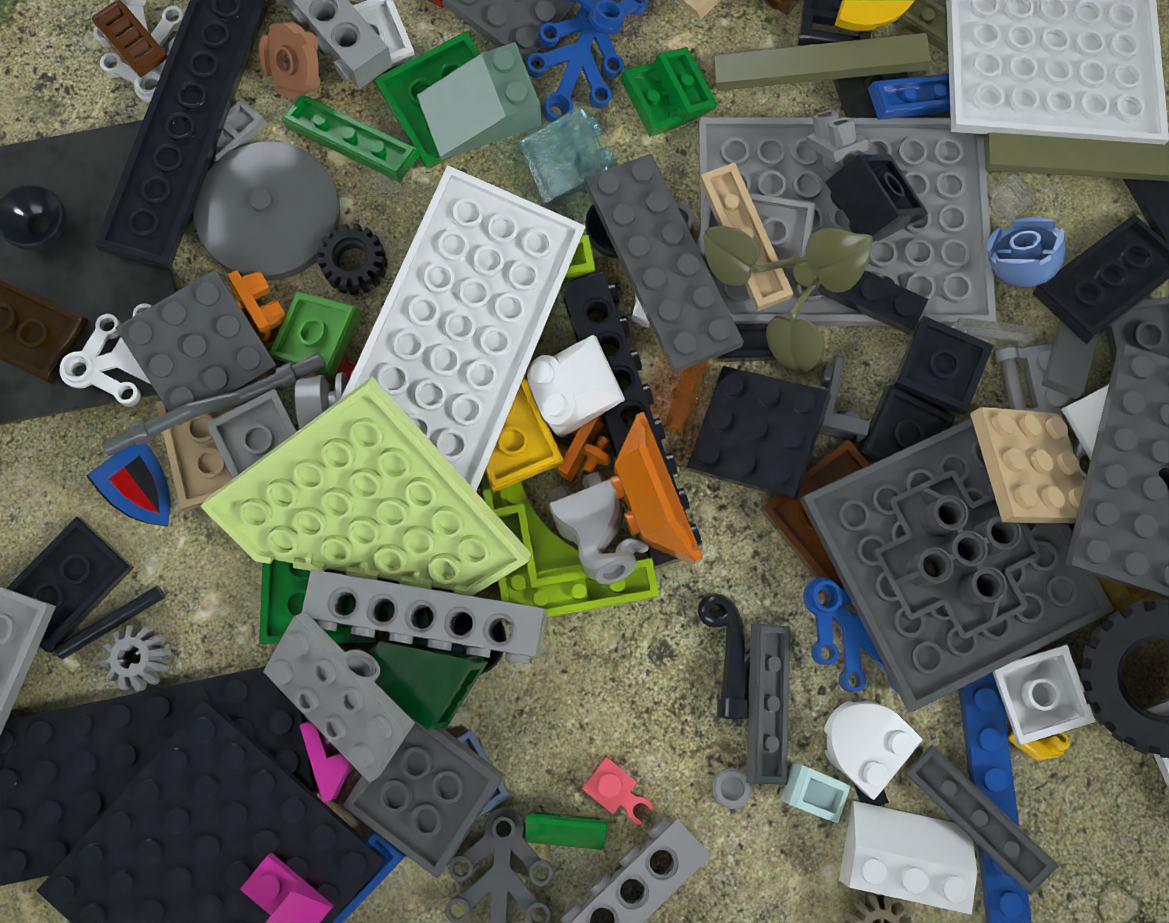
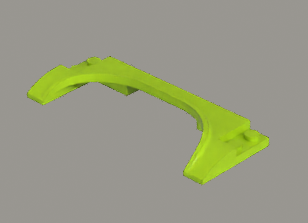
[481,235,659,626]

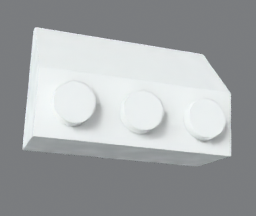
[839,800,977,915]

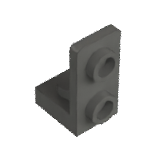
[819,355,870,444]

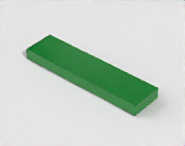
[282,95,419,183]

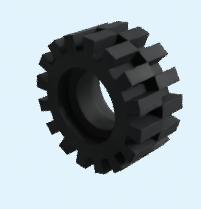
[317,224,387,295]

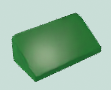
[525,811,607,850]

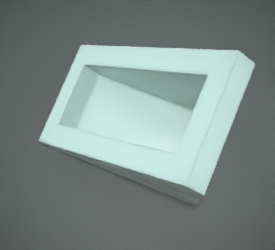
[780,763,851,823]

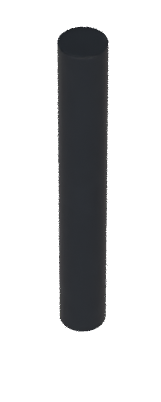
[54,585,165,660]

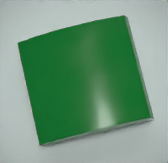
[620,47,718,137]

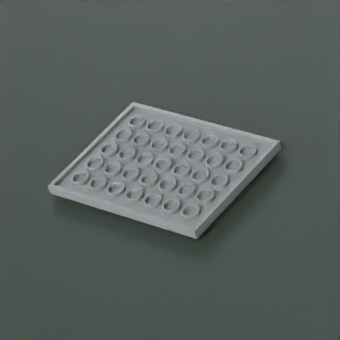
[698,117,997,326]

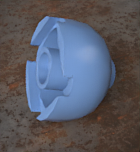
[987,217,1066,288]

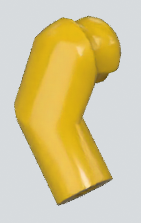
[1008,727,1070,761]

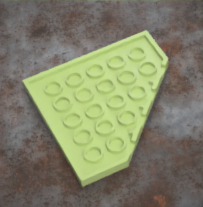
[200,377,531,596]

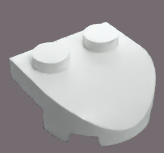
[824,699,923,800]

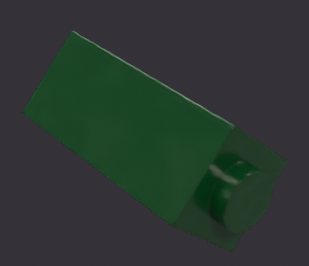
[368,640,488,731]

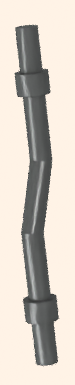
[102,353,326,456]

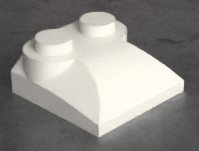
[527,335,625,438]
[992,645,1095,745]

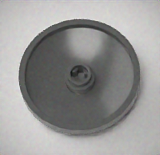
[194,141,340,281]

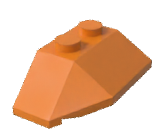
[610,412,703,565]

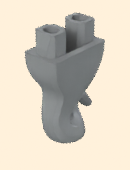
[549,471,649,584]

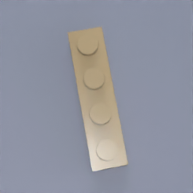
[699,162,793,311]

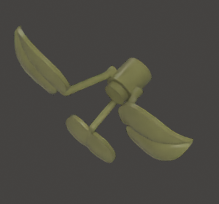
[703,226,872,375]

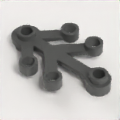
[445,807,553,923]

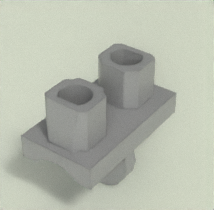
[806,110,869,174]

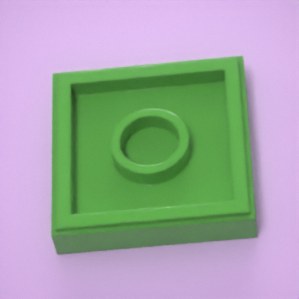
[270,291,362,378]

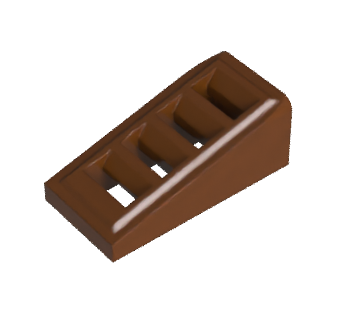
[92,0,168,78]

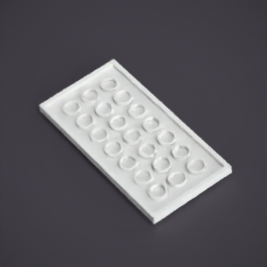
[340,165,585,491]

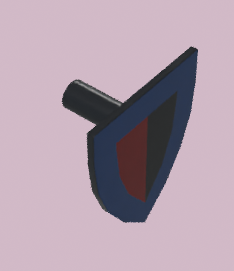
[86,443,170,526]

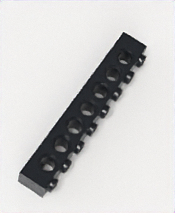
[561,272,702,570]

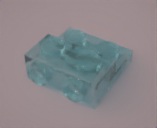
[518,107,617,207]

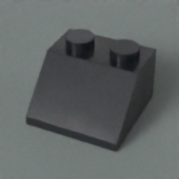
[825,154,929,242]

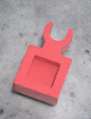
[582,757,653,824]

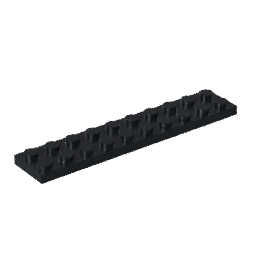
[94,0,270,270]

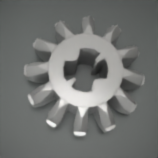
[99,624,172,691]

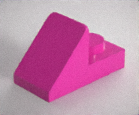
[300,721,354,803]
[240,853,334,923]

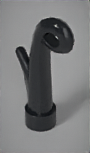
[698,593,750,719]

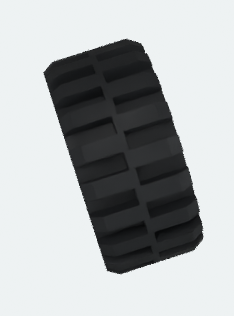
[1080,600,1169,758]

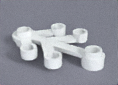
[93,0,184,103]
[59,303,153,407]

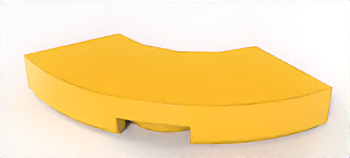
[835,0,915,31]

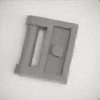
[994,343,1074,417]

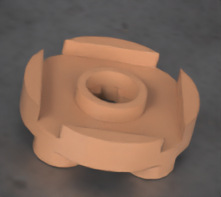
[259,22,320,98]

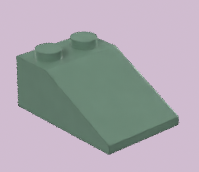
[417,42,542,160]

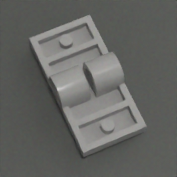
[263,612,415,783]

